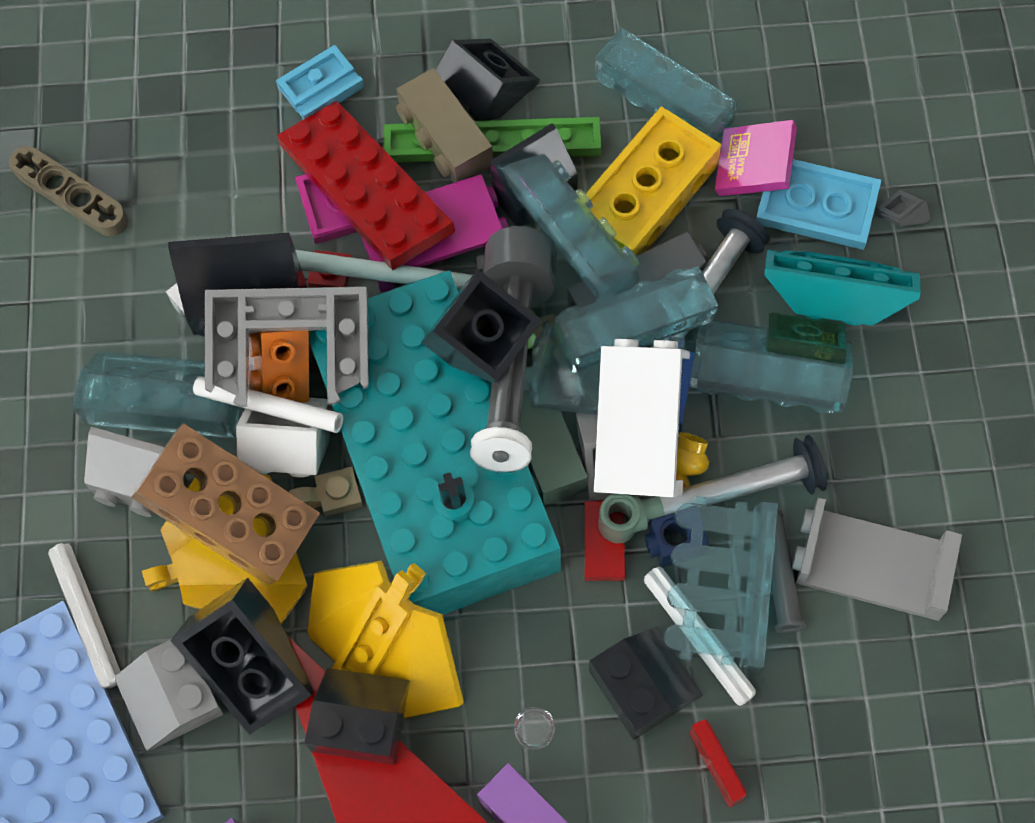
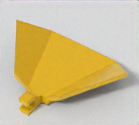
[142,452,308,624]
[307,560,464,719]

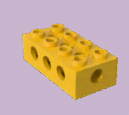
[572,106,721,263]

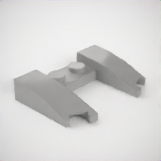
[205,287,369,407]

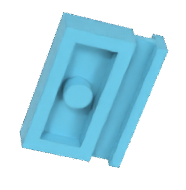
[276,45,365,120]

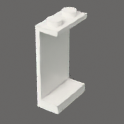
[594,339,690,497]

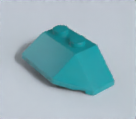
[764,250,921,326]

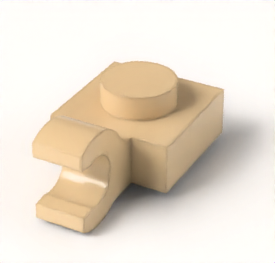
[289,467,363,517]

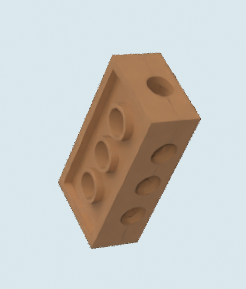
[131,423,320,585]

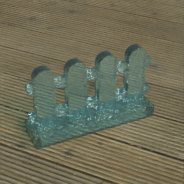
[663,496,778,670]

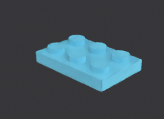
[756,159,881,250]

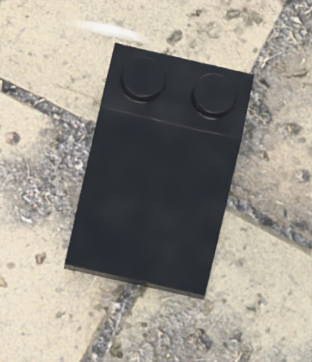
[171,578,314,735]

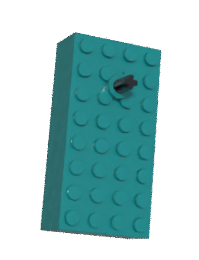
[309,270,561,615]

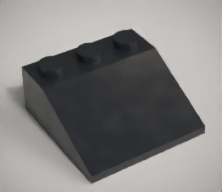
[168,232,307,337]

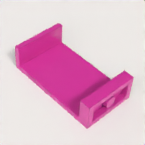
[360,174,508,294]

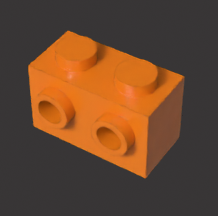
[248,331,309,403]

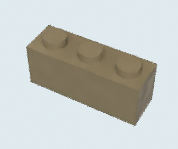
[396,68,493,183]

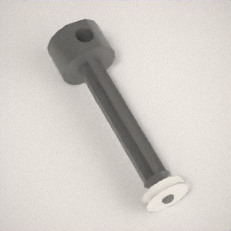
[470,226,558,472]

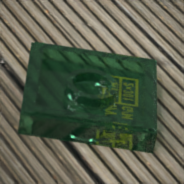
[766,312,847,365]

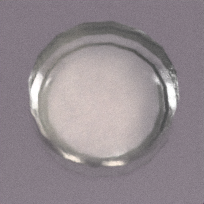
[514,707,555,751]

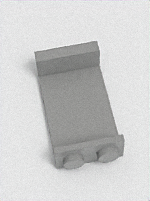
[792,498,962,621]

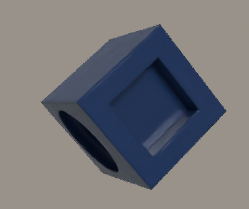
[644,507,709,568]

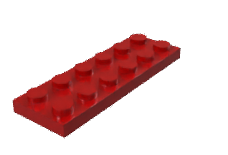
[277,101,456,271]

